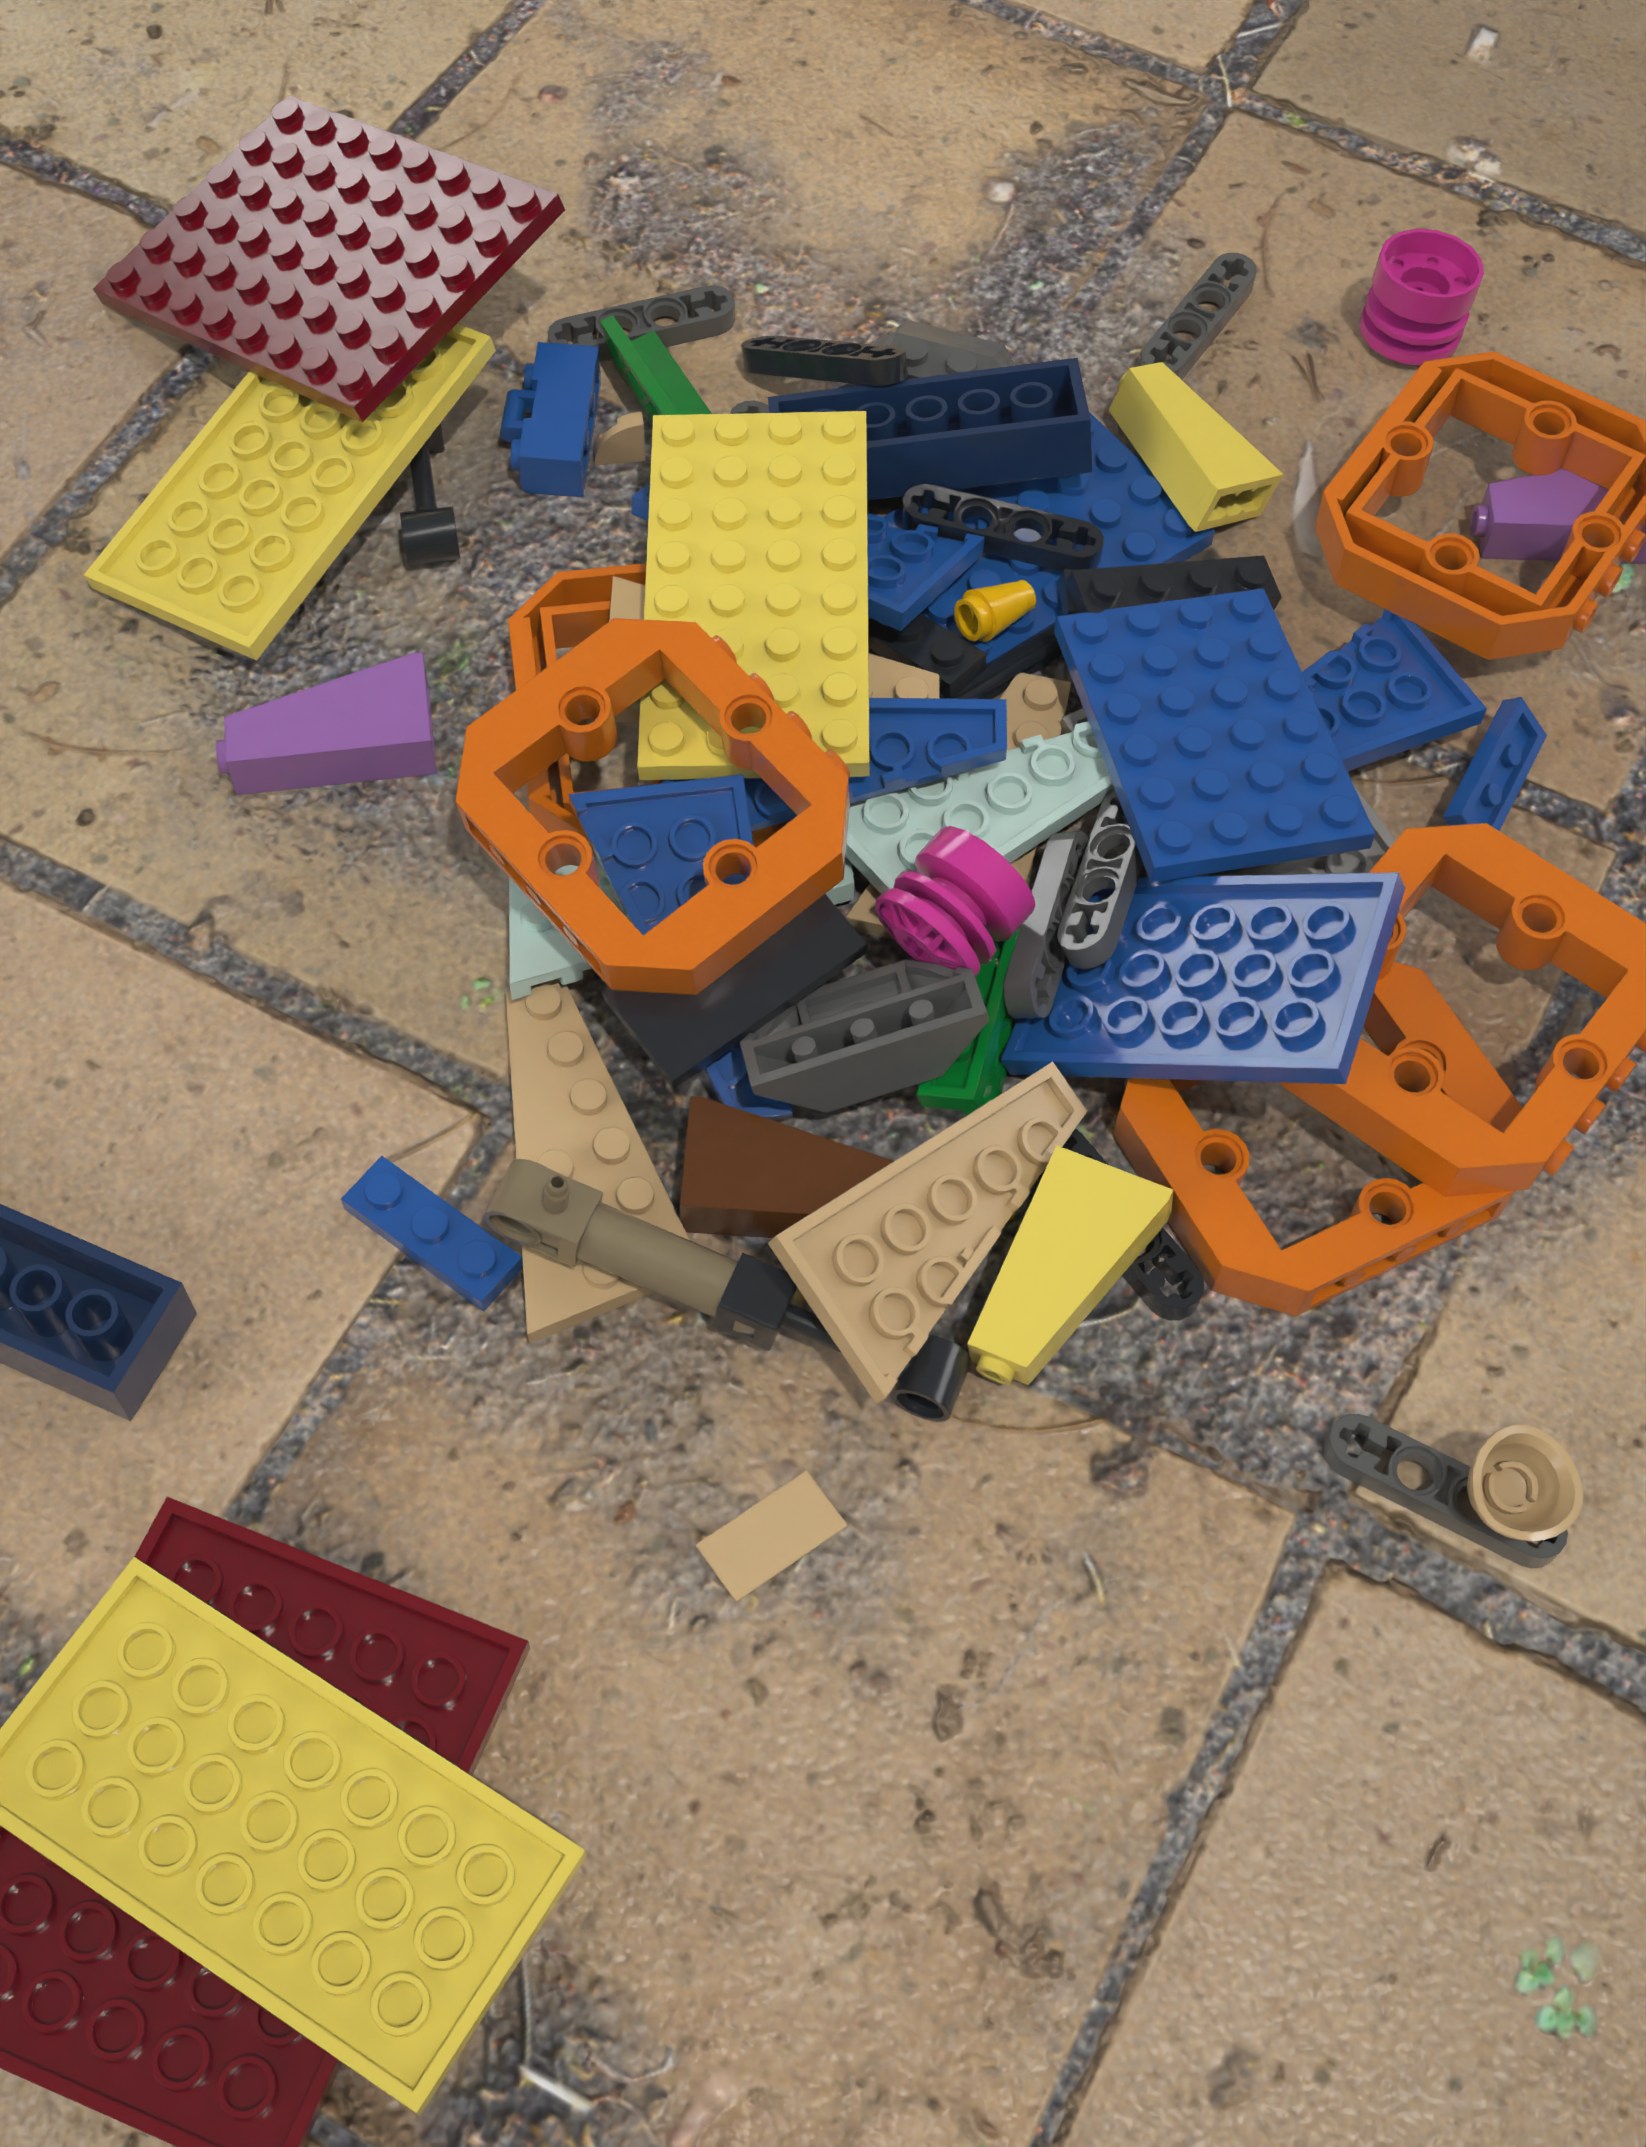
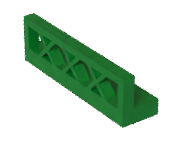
[600,315,712,423]
[916,927,1021,1116]

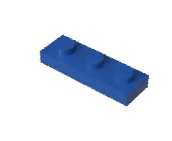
[1443,697,1547,831]
[341,1156,523,1312]

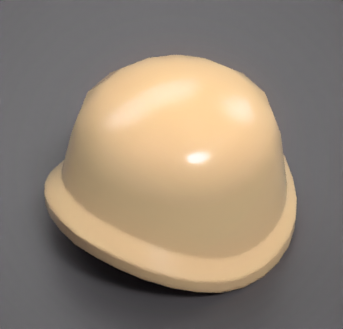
[1467,1424,1583,1541]

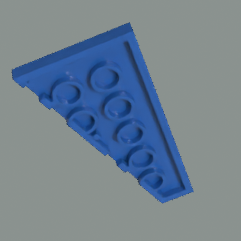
[632,482,985,631]
[1302,609,1487,771]
[663,698,1007,831]
[568,774,792,1121]

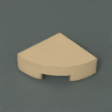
[593,411,646,465]

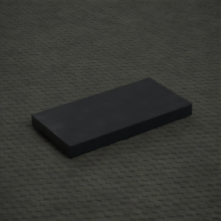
[602,894,868,1089]

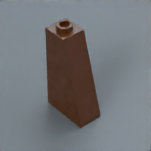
[680,1096,894,1238]

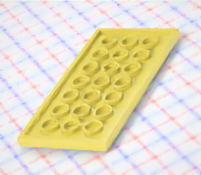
[84,324,496,661]
[637,411,870,780]
[0,1557,587,2116]

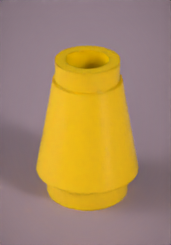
[954,580,1036,642]

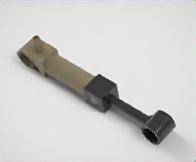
[400,423,461,566]
[483,1159,972,1422]

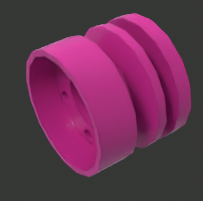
[1359,229,1484,365]
[875,826,1036,978]

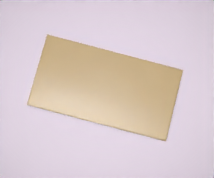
[696,1470,848,1602]

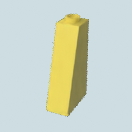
[1109,362,1284,532]
[967,1145,1173,1385]

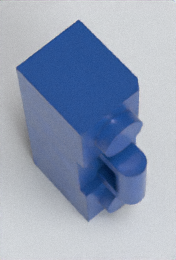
[500,342,601,497]

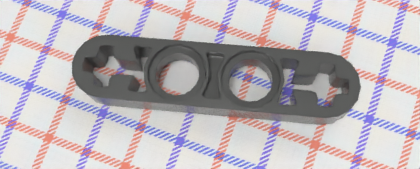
[1139,253,1257,380]
[547,285,735,362]
[1057,788,1143,969]
[1004,831,1089,1019]
[1323,1414,1568,1568]

